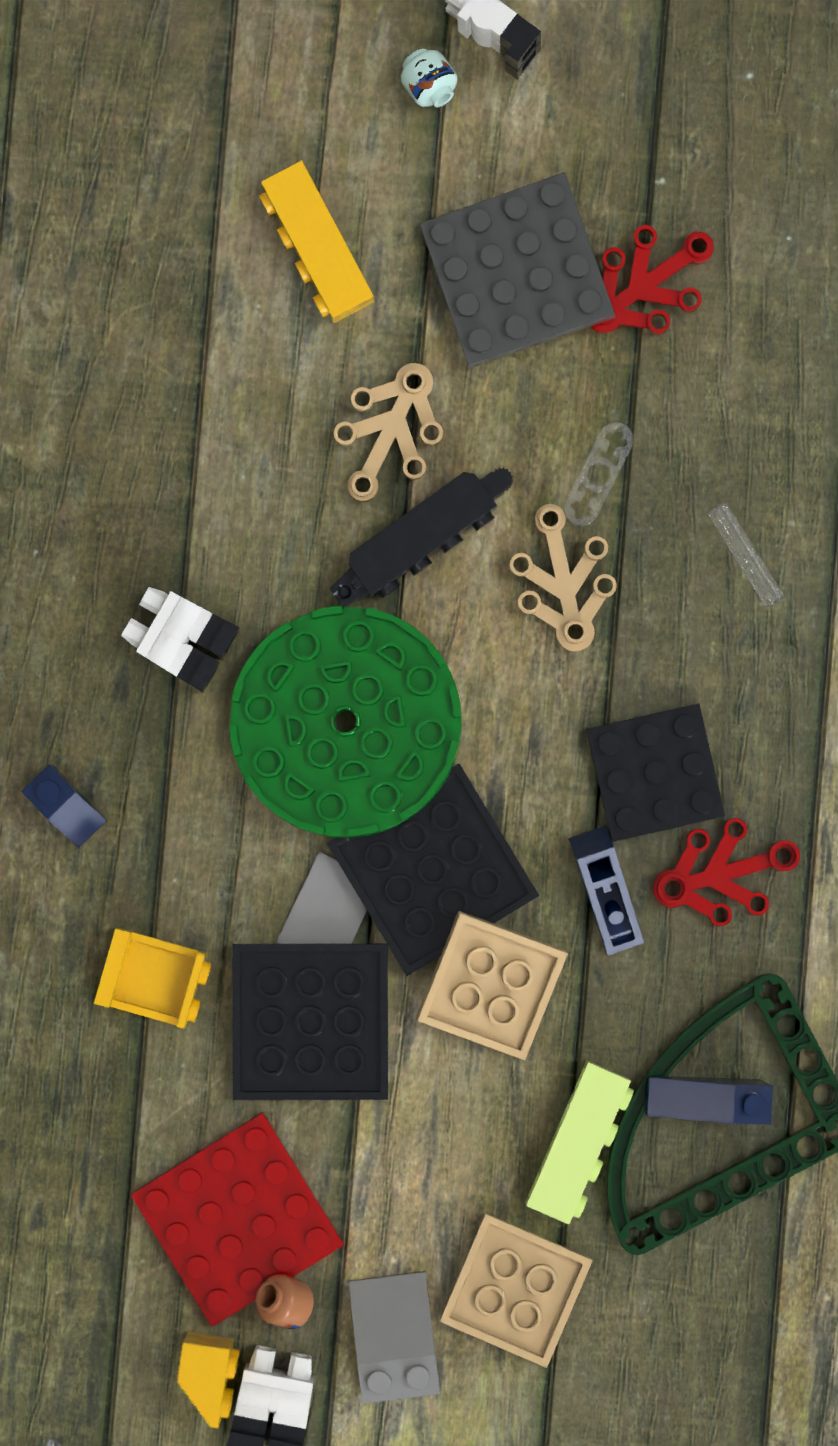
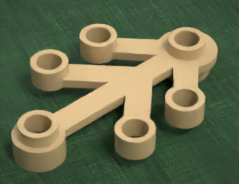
[334,363,443,502]
[509,504,617,652]

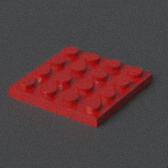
[131,1112,344,1327]

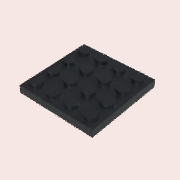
[327,764,539,976]
[233,943,388,1100]

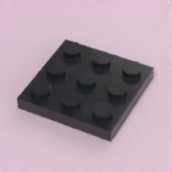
[586,703,725,842]

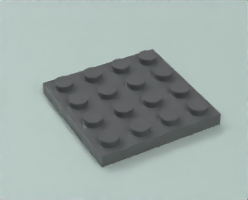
[419,172,615,369]

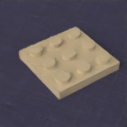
[416,911,568,1060]
[439,1212,593,1368]

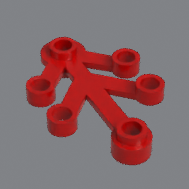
[590,225,714,335]
[653,818,800,926]

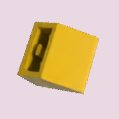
[177,1332,240,1428]

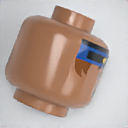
[256,1274,314,1329]

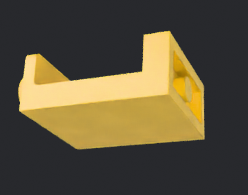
[94,928,212,1029]

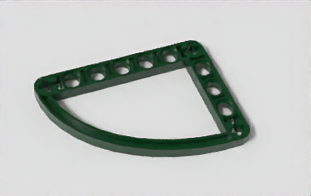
[607,973,838,1255]

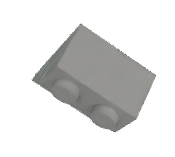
[349,1271,440,1404]

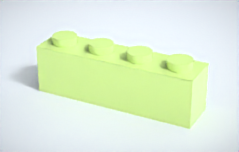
[525,1060,634,1225]

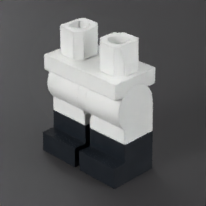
[445,0,541,80]
[121,587,240,693]
[227,1345,315,1446]

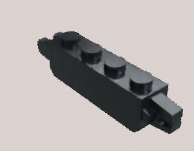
[330,467,513,607]

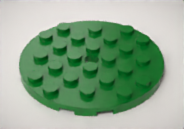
[229,606,462,838]

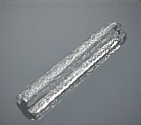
[709,502,784,607]

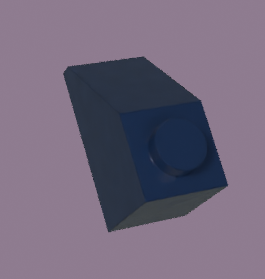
[21,764,107,848]

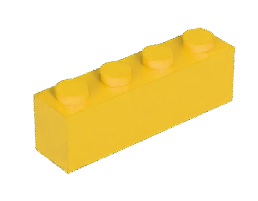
[258,160,374,323]

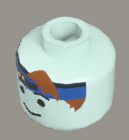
[401,49,457,107]

